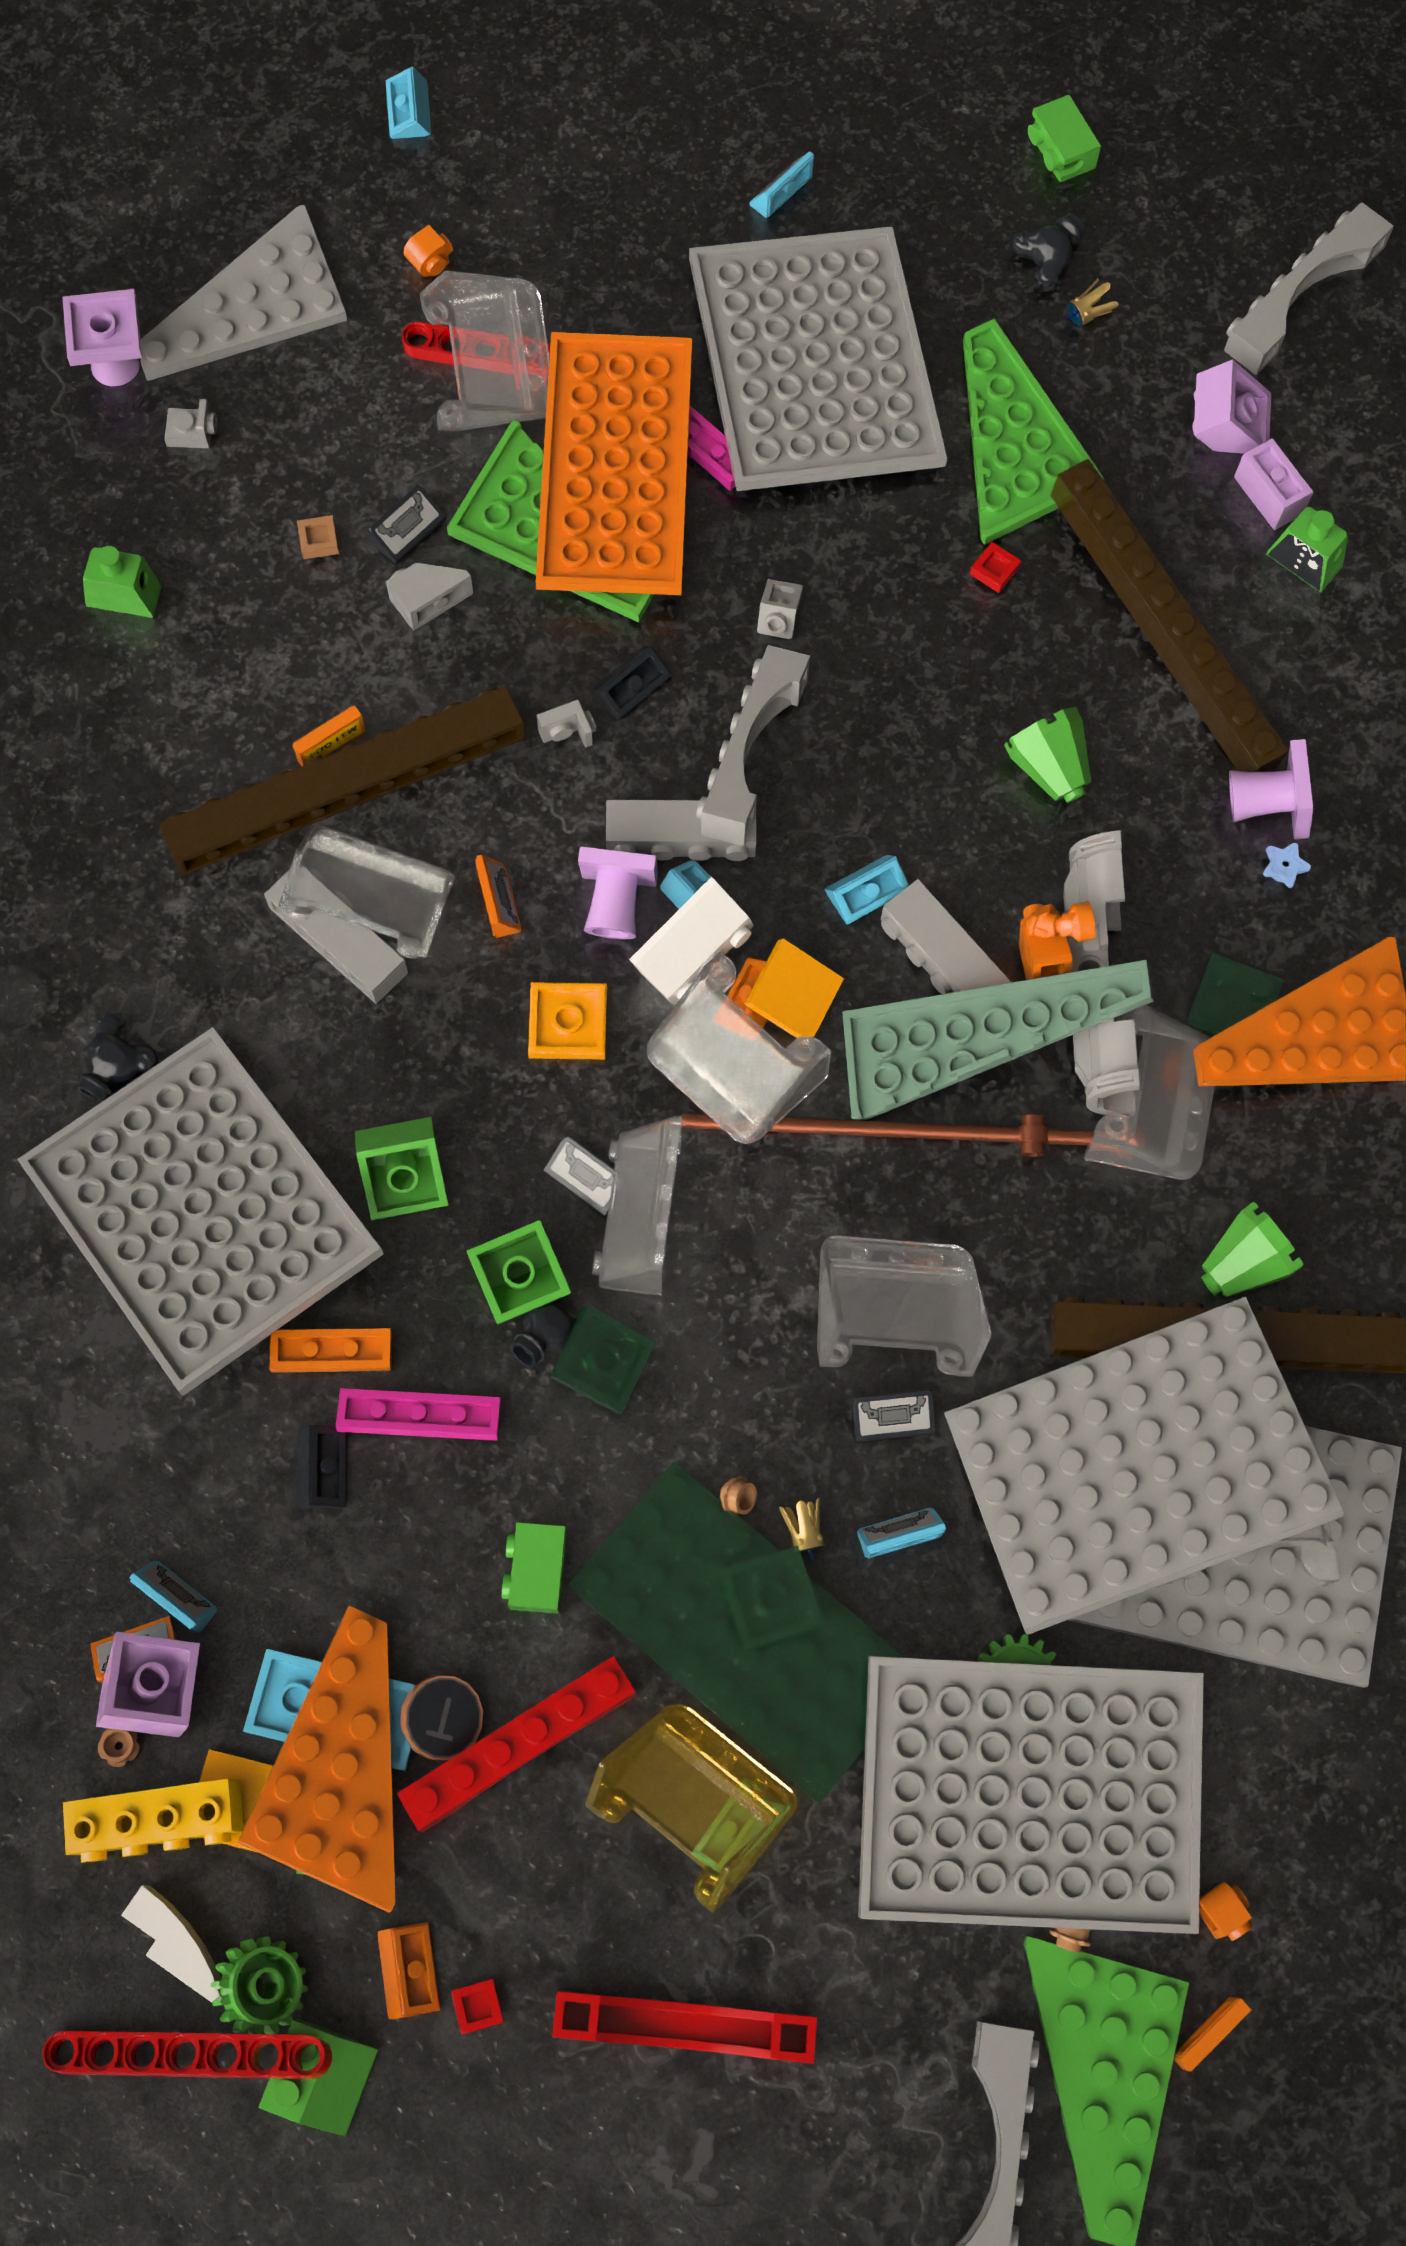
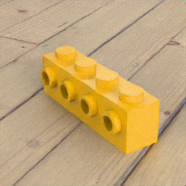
[63,1779,244,1863]

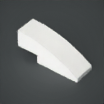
[121,1885,221,2002]

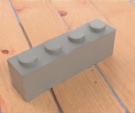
[606,800,756,861]
[264,863,408,1004]
[880,879,1012,994]

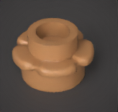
[720,1476,757,1516]
[98,1728,140,1767]
[1050,1928,1091,1953]

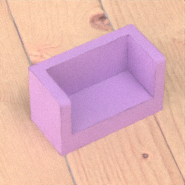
[1234,438,1313,531]

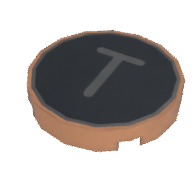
[400,1675,483,1760]

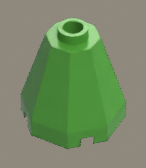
[1004,707,1091,803]
[1201,1202,1304,1298]

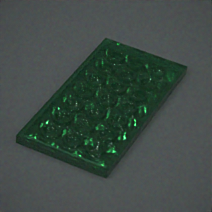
[568,1462,904,1805]

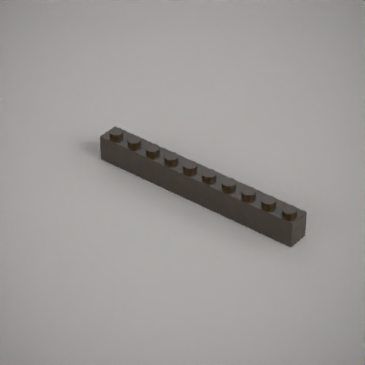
[1050,459,1289,772]
[159,686,525,877]
[1050,1297,1406,1374]

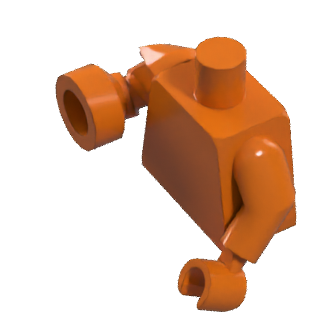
[1019,901,1096,980]

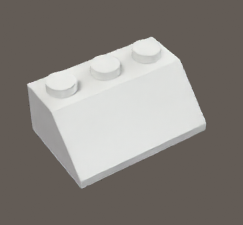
[629,877,754,1006]

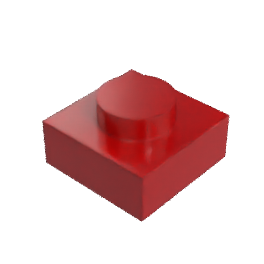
[970,542,1021,593]
[451,1978,504,2035]

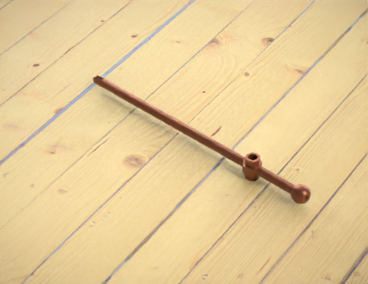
[679,1113,1143,1157]

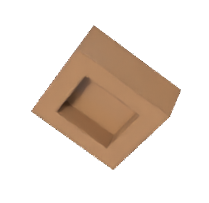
[297,515,339,559]

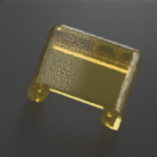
[585,1704,797,1913]

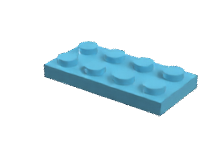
[243,1649,415,1772]

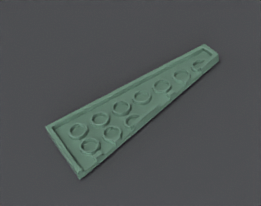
[842,960,1153,1121]

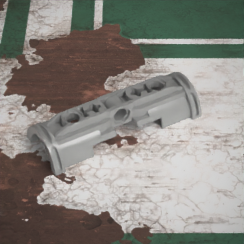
[1063,830,1140,1117]

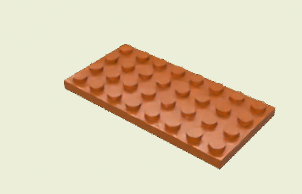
[536,332,692,595]

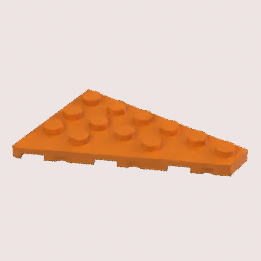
[1193,937,1406,1086]
[237,1605,395,1912]

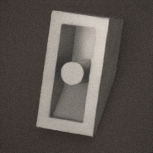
[386,563,473,631]

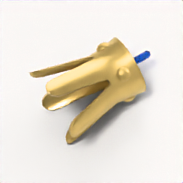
[1065,278,1119,327]
[779,1498,825,1562]

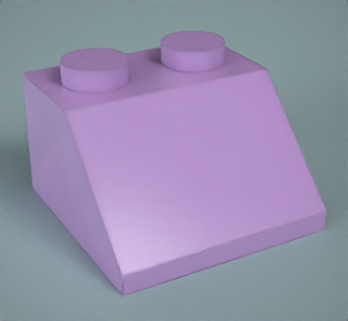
[1193,359,1271,454]
[96,1632,200,1737]

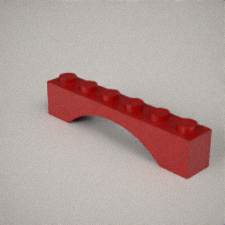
[397,1656,636,1833]
[552,1990,817,2064]

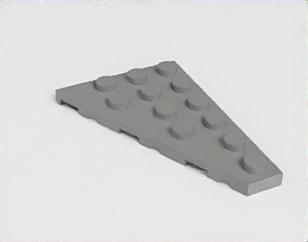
[139,205,347,381]

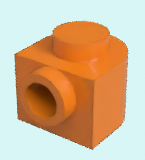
[403,225,453,277]
[1199,1882,1253,1941]

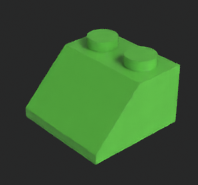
[355,1117,448,1220]
[466,1220,571,1325]
[258,2018,379,2136]

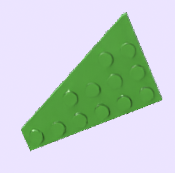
[963,319,1104,545]
[447,419,655,622]
[1023,1936,1189,2246]

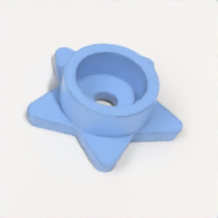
[1263,843,1311,888]

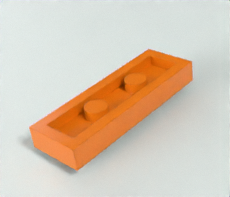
[269,1328,392,1373]

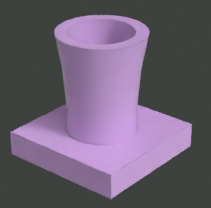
[62,289,142,386]
[1229,739,1313,839]
[578,847,658,939]

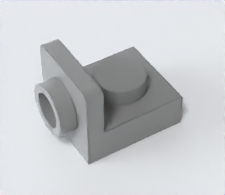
[164,399,217,448]
[757,579,803,639]
[537,700,596,748]

